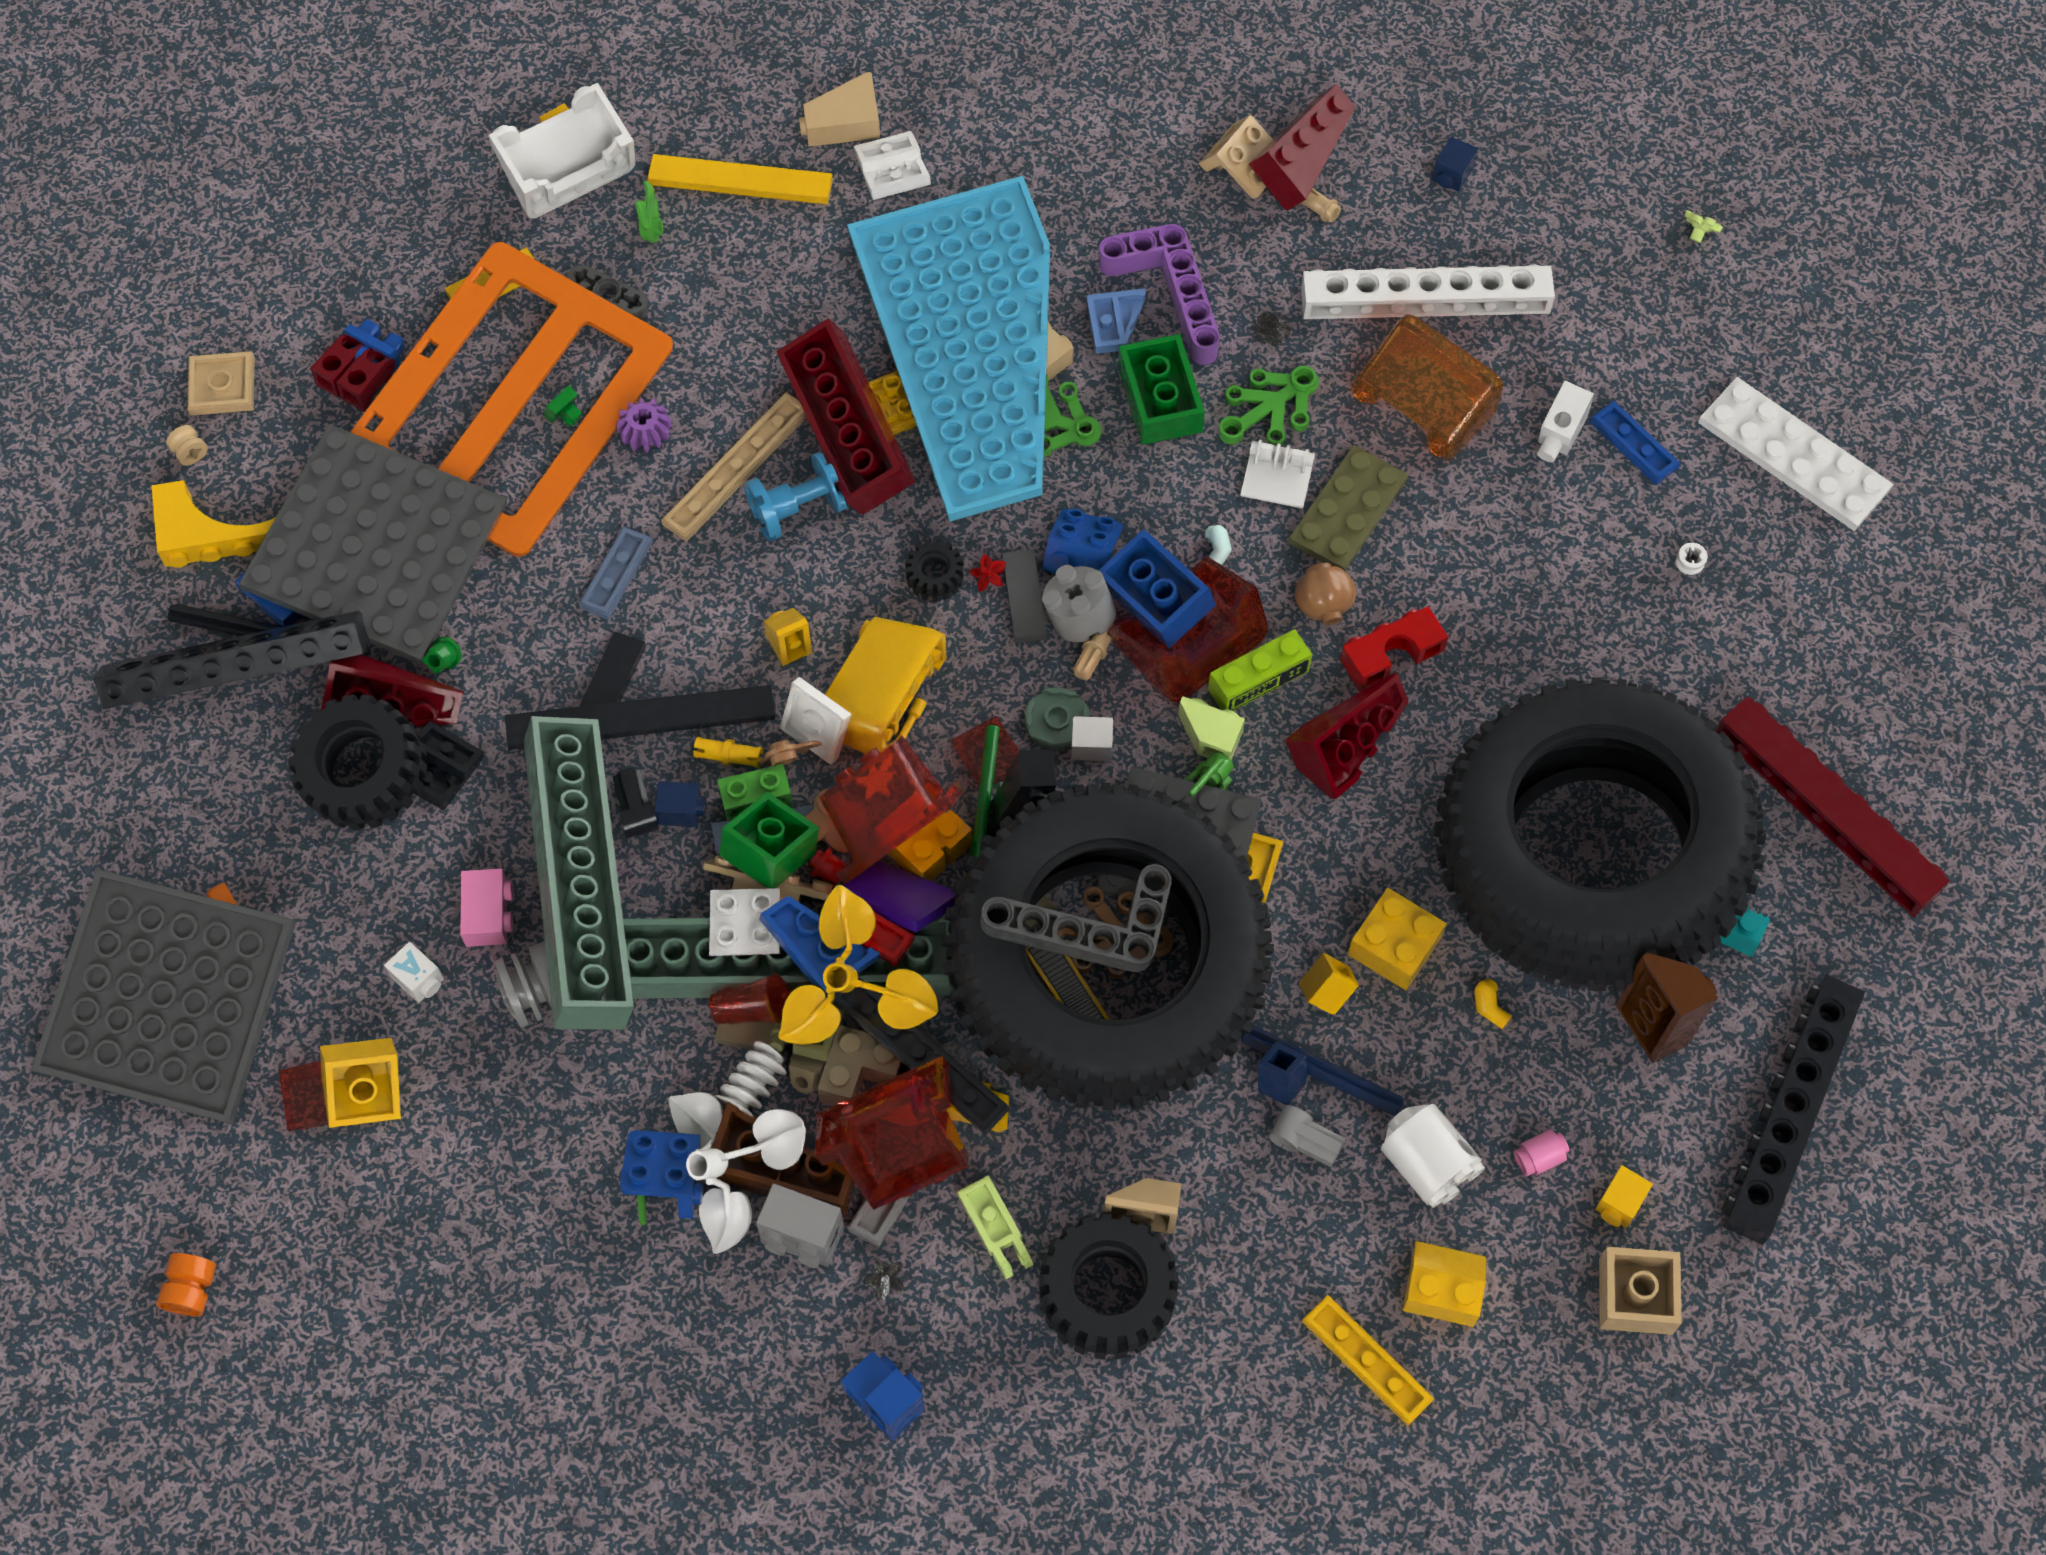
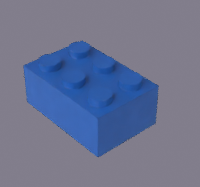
[1098,529,1216,649]

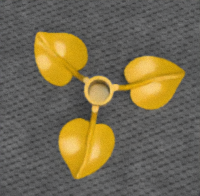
[778,885,939,1044]

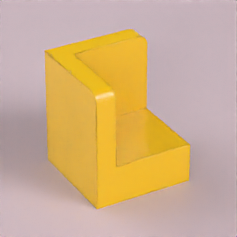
[1299,953,1359,1015]

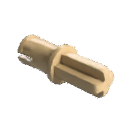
[1073,623,1117,680]

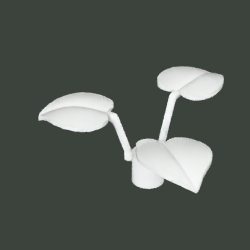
[668,1092,806,1254]

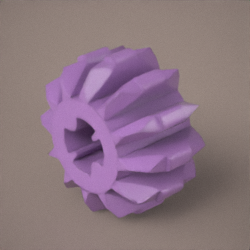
[617,397,672,453]

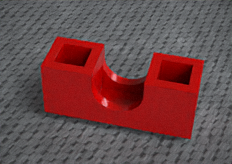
[1340,606,1449,691]

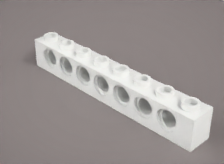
[1301,264,1555,319]

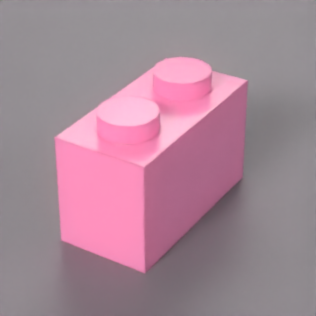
[460,869,513,947]

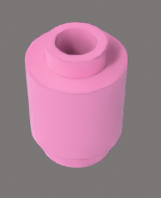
[1513,1129,1570,1177]

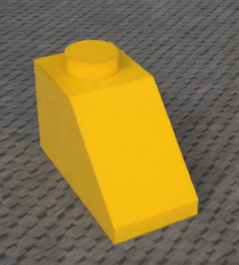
[764,608,812,666]

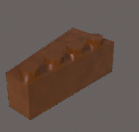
[712,1102,856,1218]

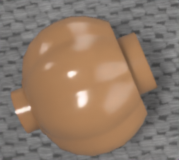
[1294,563,1356,625]

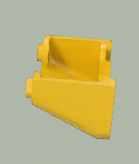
[825,617,947,762]

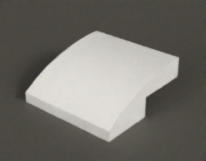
[854,131,931,200]

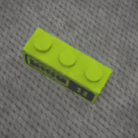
[1208,629,1312,711]

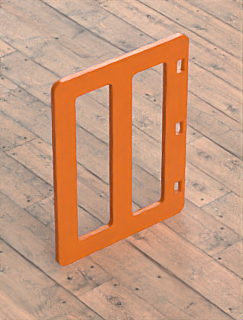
[350,242,673,557]

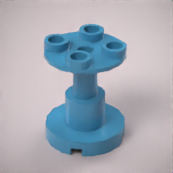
[744,452,847,542]

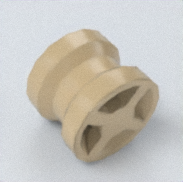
[166,425,208,466]

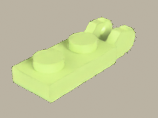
[957,1176,1033,1279]

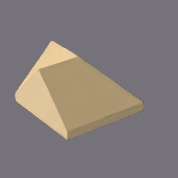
[1104,1178,1181,1234]

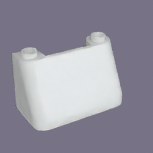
[489,83,635,218]

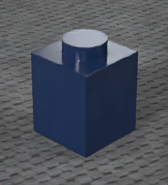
[1432,136,1479,192]
[655,781,707,827]
[1258,1041,1307,1105]

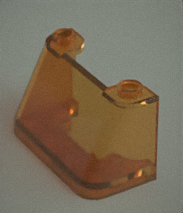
[1351,314,1503,462]

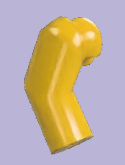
[1474,979,1512,1030]

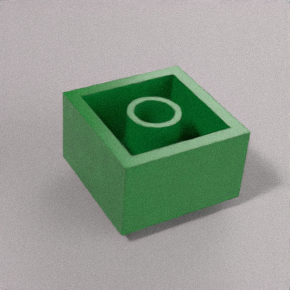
[719,792,820,889]

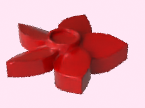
[969,553,1006,592]

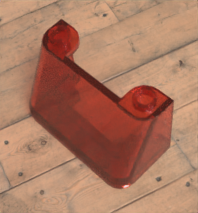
[1108,556,1268,703]

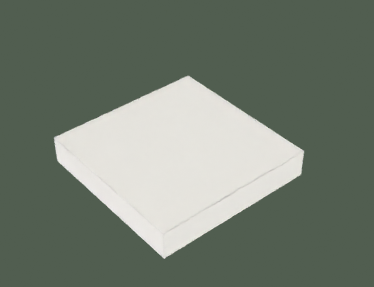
[780,677,851,765]

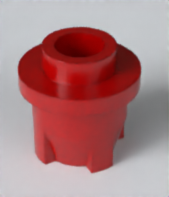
[808,848,849,887]

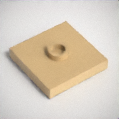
[188,351,255,416]

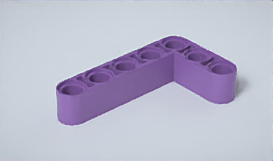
[1098,224,1220,365]

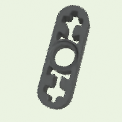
[567,265,649,320]

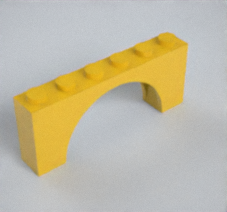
[151,480,276,568]

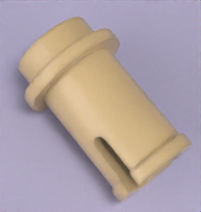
[1301,188,1341,222]

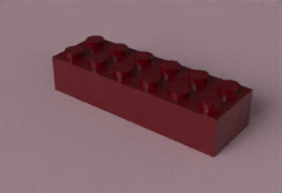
[776,318,916,515]

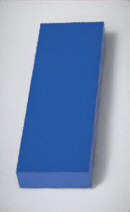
[1590,400,1681,485]

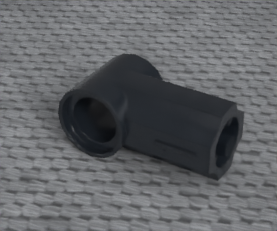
[612,768,659,839]

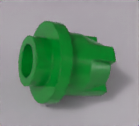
[422,637,462,673]

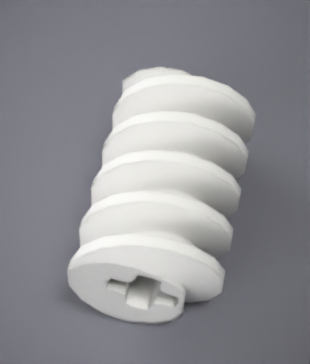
[714,1041,787,1117]

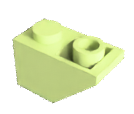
[1178,696,1245,760]

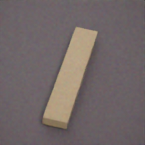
[661,392,807,542]

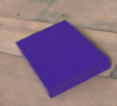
[843,861,958,933]

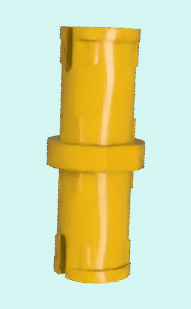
[693,737,763,768]

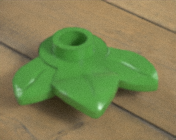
[635,181,663,243]

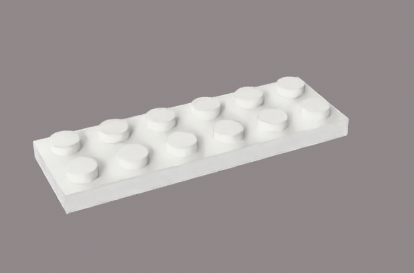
[1698,377,1894,531]

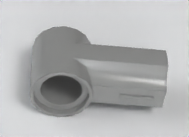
[1269,1105,1346,1167]

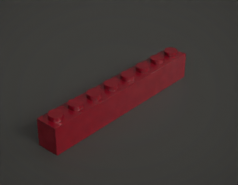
[1716,696,1950,918]

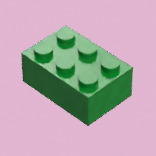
[1118,334,1205,445]

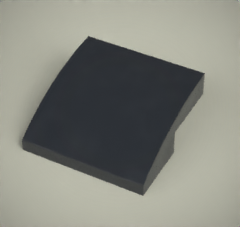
[414,721,484,811]

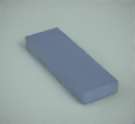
[579,526,653,620]

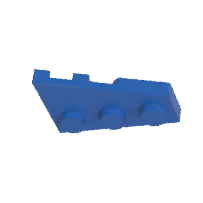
[759,896,880,996]

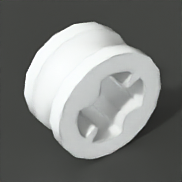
[1676,543,1708,575]

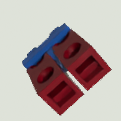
[310,319,405,412]

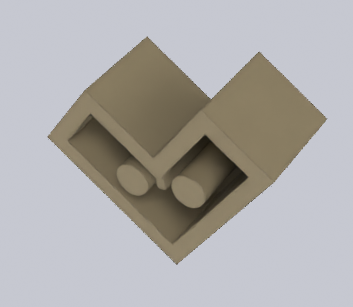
[817,1025,905,1111]

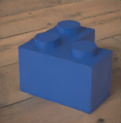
[840,1351,924,1441]

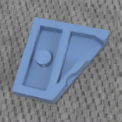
[1086,288,1146,354]

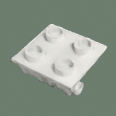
[1240,440,1315,509]
[709,888,780,956]

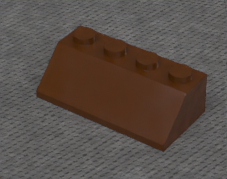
[1615,953,1718,1064]

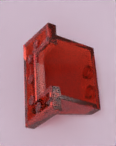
[819,735,965,884]
[815,1056,969,1210]

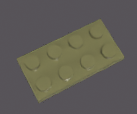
[1288,445,1409,571]

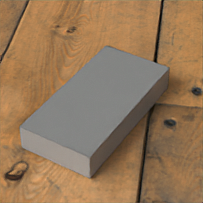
[847,1168,915,1248]

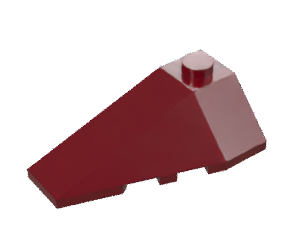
[321,655,464,727]
[1285,673,1409,799]

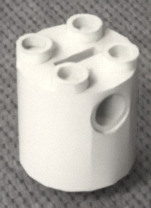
[1380,1104,1485,1208]

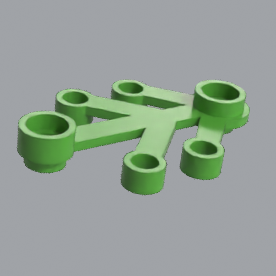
[1219,366,1319,447]
[1044,374,1101,457]

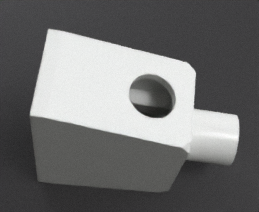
[1537,381,1594,462]

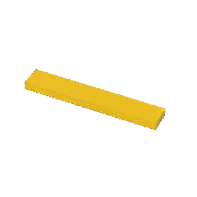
[647,154,833,205]

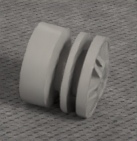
[494,941,552,1028]

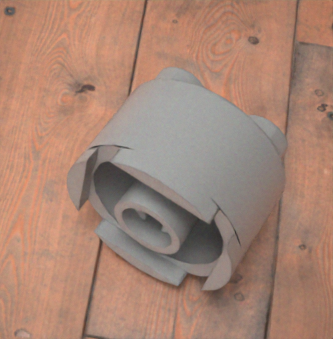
[1042,565,1116,642]

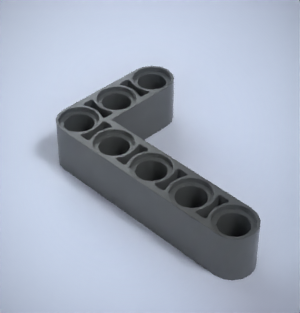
[980,864,1171,972]

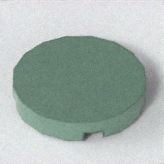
[1025,687,1090,750]

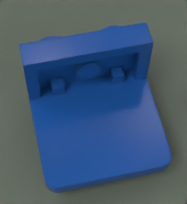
[1042,508,1123,574]
[620,1130,703,1219]

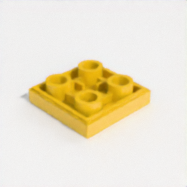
[868,370,916,435]

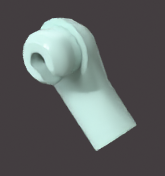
[1204,525,1232,572]

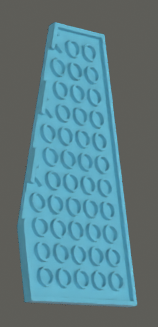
[847,176,1050,522]

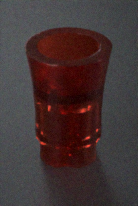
[709,974,790,1025]

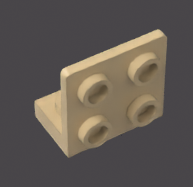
[1199,114,1273,199]

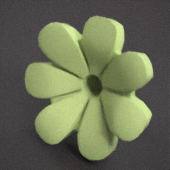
[1685,210,1723,243]

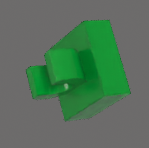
[543,385,582,427]

